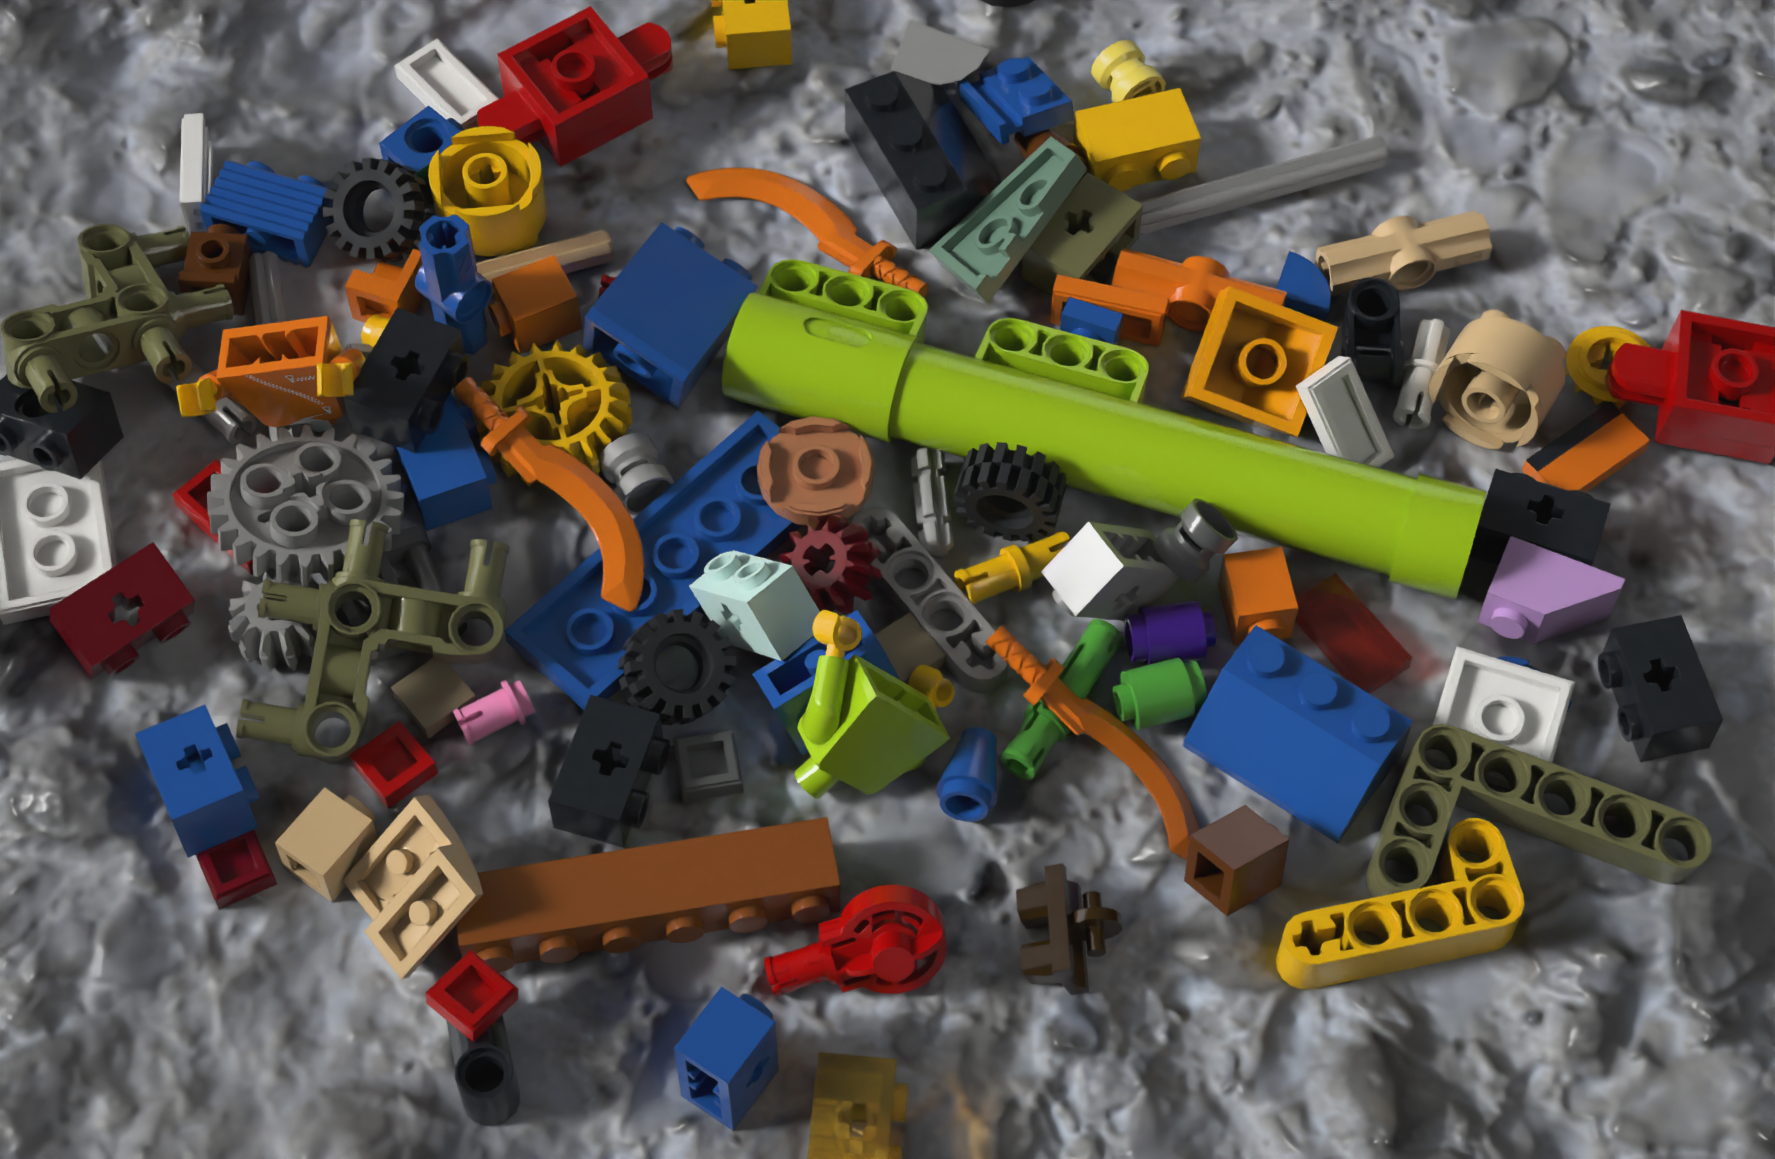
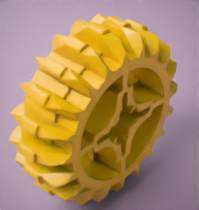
[476,340,633,491]

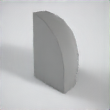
[890,20,990,85]

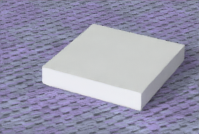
[1424,647,1575,789]

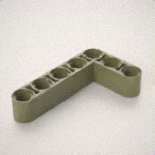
[1366,724,1712,897]

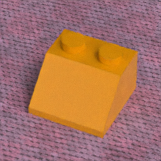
[1179,286,1338,437]

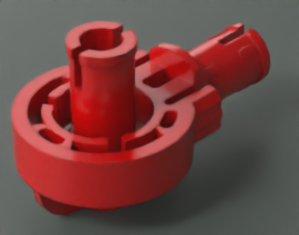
[764,885,947,997]

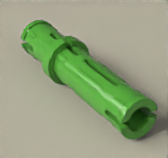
[1000,619,1124,780]

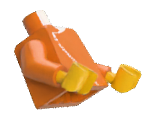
[176,316,365,432]

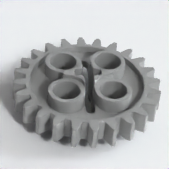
[207,425,404,586]

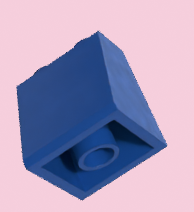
[582,222,758,410]

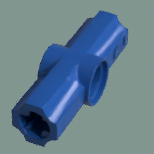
[415,214,493,355]

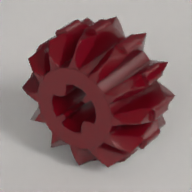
[779,514,883,615]

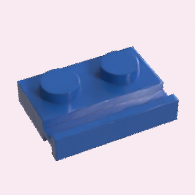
[957,57,1075,145]

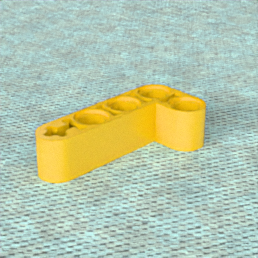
[1276,818,1525,989]

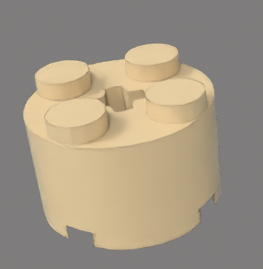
[1429,310,1566,449]

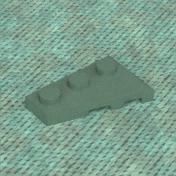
[928,137,1087,304]

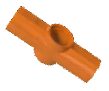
[1111,248,1287,332]

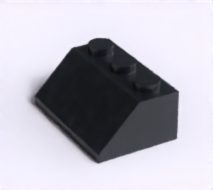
[845,71,1001,250]

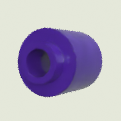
[1124,600,1216,665]

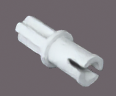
[1393,318,1450,430]

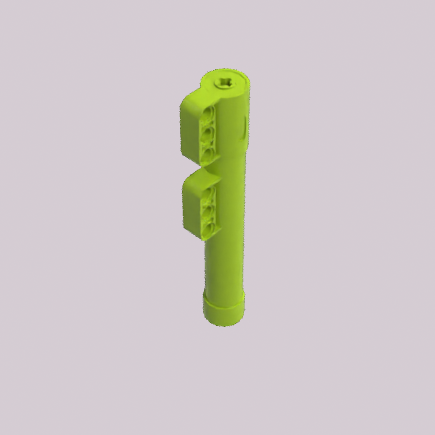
[722,259,1487,600]

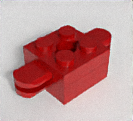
[477,6,673,167]
[1605,310,1775,464]

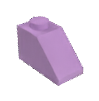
[1478,536,1625,644]

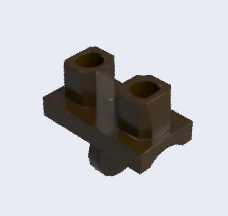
[1016,863,1122,995]

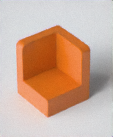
[345,249,424,323]

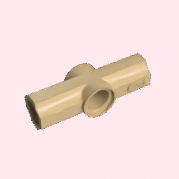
[1315,211,1492,297]

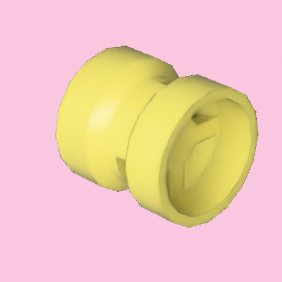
[1091,39,1166,103]

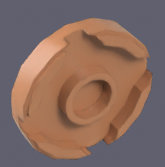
[757,416,875,525]

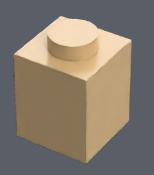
[275,787,378,902]

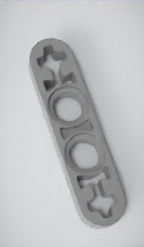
[851,507,1009,693]

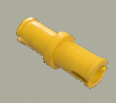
[954,530,1070,605]

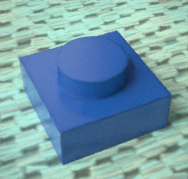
[1060,297,1123,346]

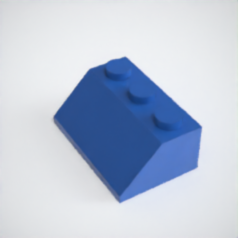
[1183,625,1413,843]

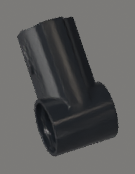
[446,1015,520,1126]

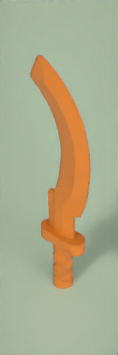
[686,167,929,297]
[454,377,645,612]
[985,625,1200,860]

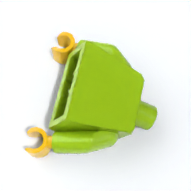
[794,610,955,799]

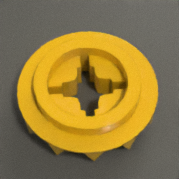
[1565,326,1650,409]

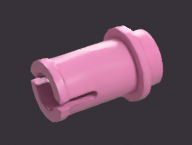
[453,680,535,746]

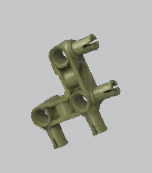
[1,224,234,413]
[236,519,510,764]

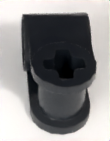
[1340,278,1404,390]

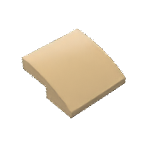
[342,794,483,980]

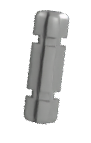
[910,448,955,557]

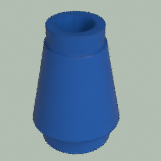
[936,727,997,822]

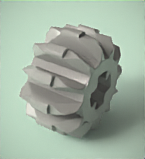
[228,570,319,672]

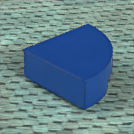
[1276,251,1331,320]

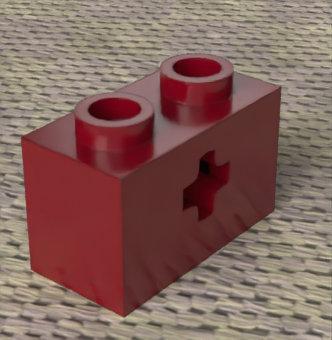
[49,542,195,679]

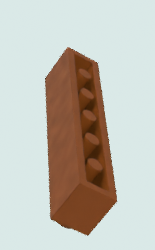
[456,817,841,973]

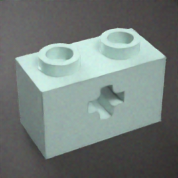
[689,550,820,661]

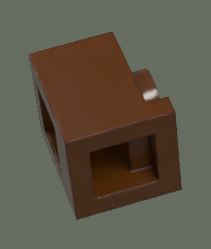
[177,224,252,316]

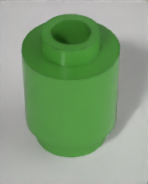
[1113,658,1207,730]

